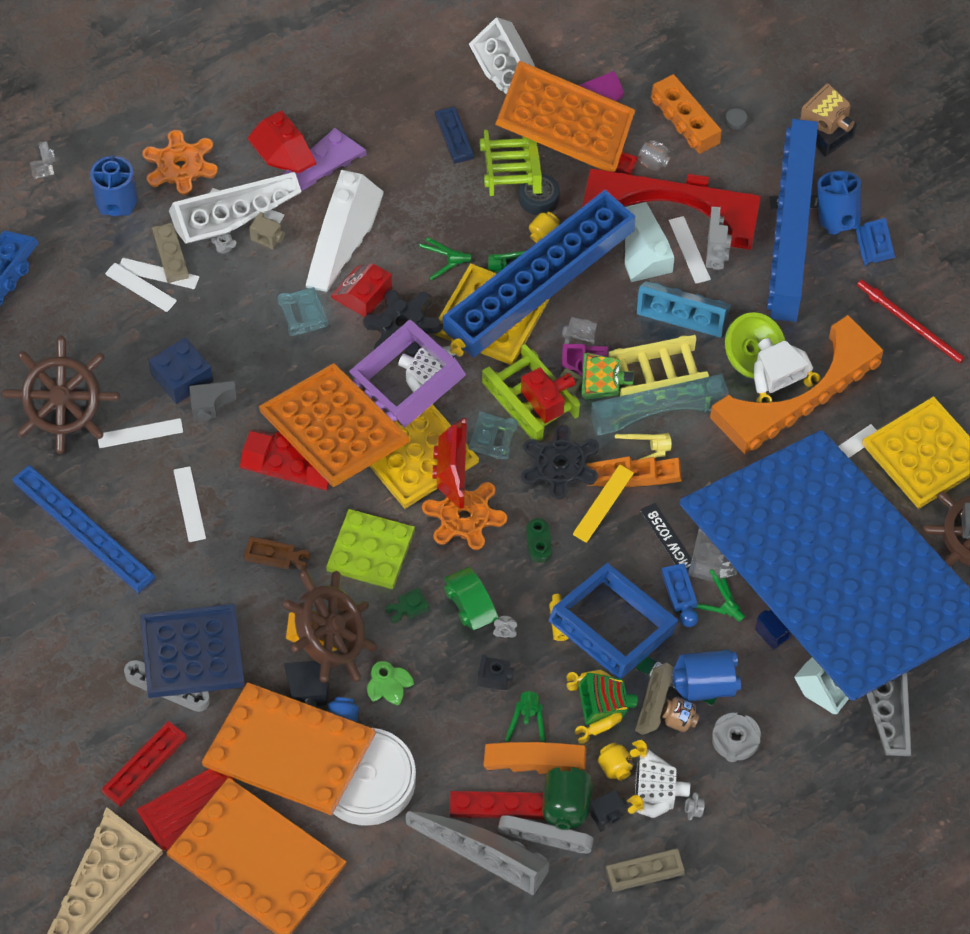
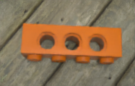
[651,74,722,154]

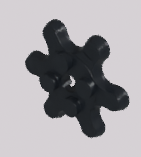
[363,290,443,358]
[521,424,599,500]

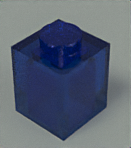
[755,610,792,650]

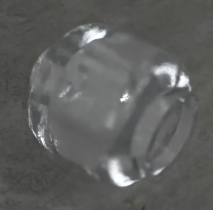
[638,140,671,171]

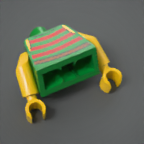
[566,670,637,744]

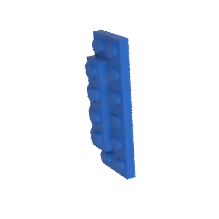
[0,230,39,306]

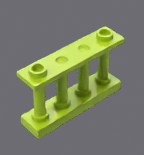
[480,130,542,196]
[482,344,580,442]

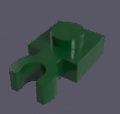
[385,588,430,624]

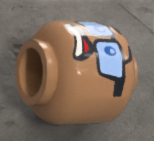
[661,697,699,732]

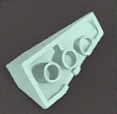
[625,202,674,282]
[794,657,849,714]

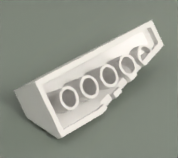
[469,17,535,94]
[306,170,384,292]
[169,172,301,244]

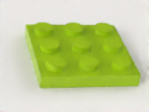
[326,509,415,589]

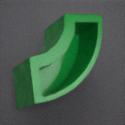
[444,567,499,630]

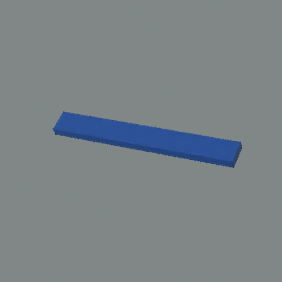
[12,465,155,594]

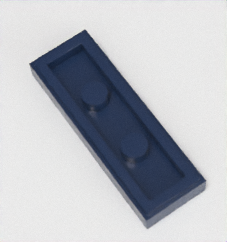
[435,106,474,164]

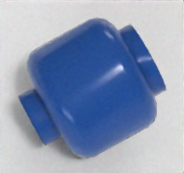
[327,697,359,723]

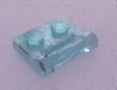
[277,287,328,336]
[468,411,518,460]

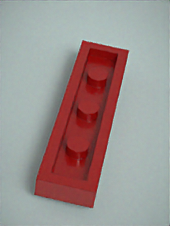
[101,721,187,807]
[450,791,546,820]

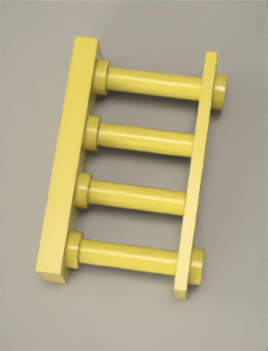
[609,335,710,408]

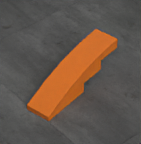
[586,456,682,487]
[484,742,586,774]

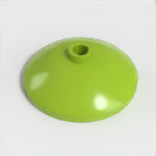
[725,312,785,379]

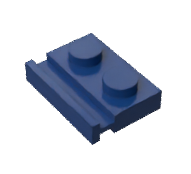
[856,218,895,265]

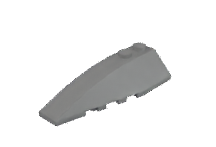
[867,672,911,756]
[406,811,549,896]

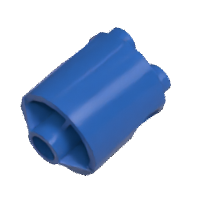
[90,156,138,216]
[817,171,861,234]
[673,649,741,702]

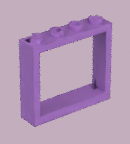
[349,320,466,428]

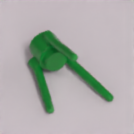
[488,251,526,274]
[505,691,546,743]

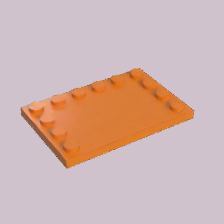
[495,60,635,172]
[259,363,410,487]
[202,682,376,816]
[167,778,346,934]

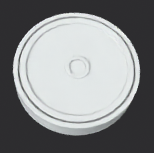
[333,728,416,825]

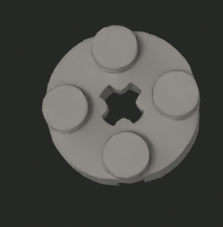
[712,713,761,762]

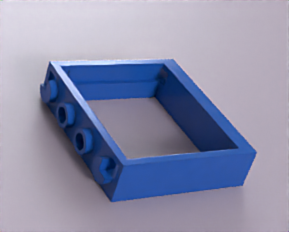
[549,563,678,679]

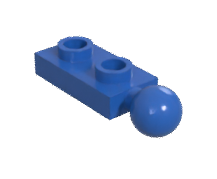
[661,563,698,627]

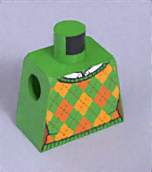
[582,353,634,400]

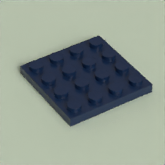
[140,604,245,698]

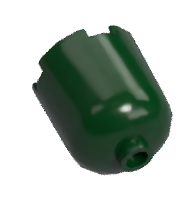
[542,767,593,830]

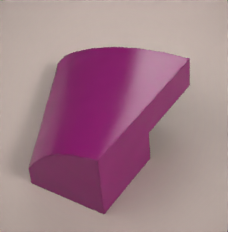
[578,71,624,102]
[562,344,609,377]

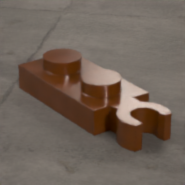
[244,536,310,570]

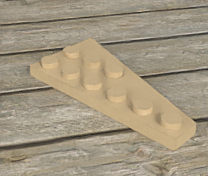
[47,807,163,934]

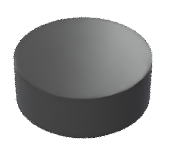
[726,108,747,130]

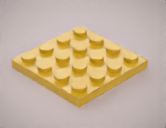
[434,263,550,365]
[862,396,970,509]
[369,404,479,509]

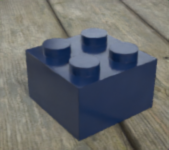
[148,337,213,404]

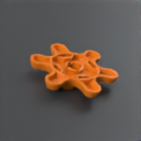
[142,130,218,196]
[422,482,507,550]

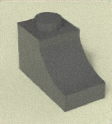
[189,381,237,421]

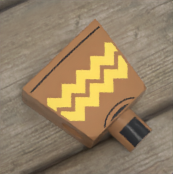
[800,83,855,134]

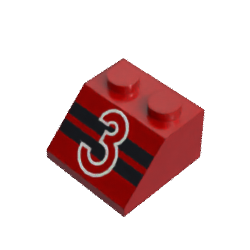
[331,264,392,317]

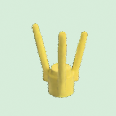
[615,433,671,460]

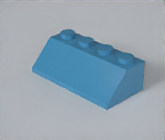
[637,281,730,338]

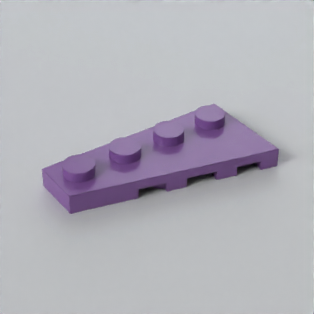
[282,128,366,191]

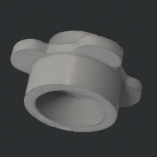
[211,232,236,253]
[493,616,517,638]
[685,792,705,820]

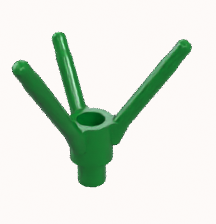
[419,237,471,280]
[697,569,745,622]

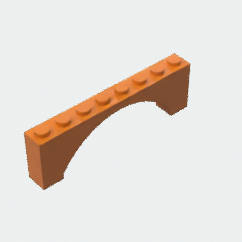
[710,315,884,454]

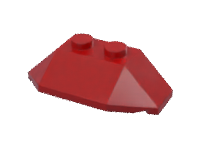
[248,110,316,174]
[433,418,467,509]

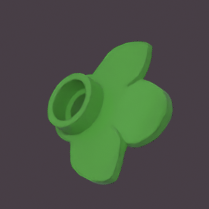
[367,661,414,706]

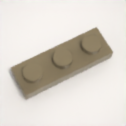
[152,223,189,283]
[635,663,674,735]
[606,849,685,892]

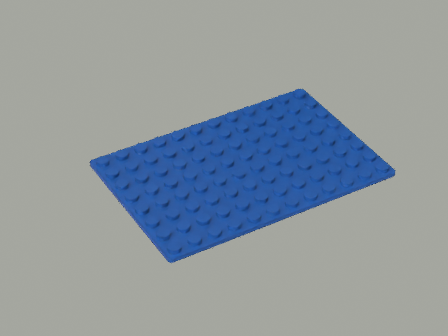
[680,431,970,701]

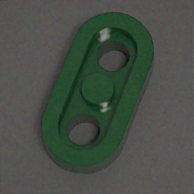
[526,518,552,563]

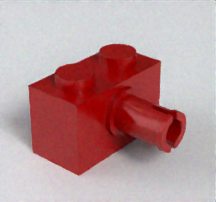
[521,367,575,424]

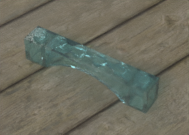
[591,374,729,436]

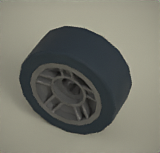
[519,173,560,215]

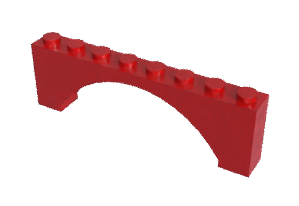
[582,169,761,250]

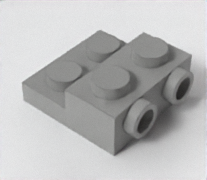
[706,207,731,270]

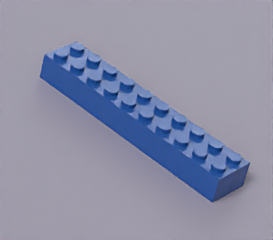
[767,119,818,322]
[443,190,635,358]

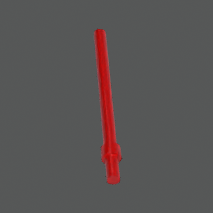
[857,279,965,364]

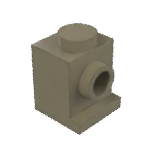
[249,212,285,250]

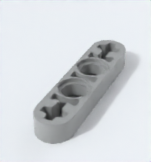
[124,660,210,712]
[498,815,594,854]

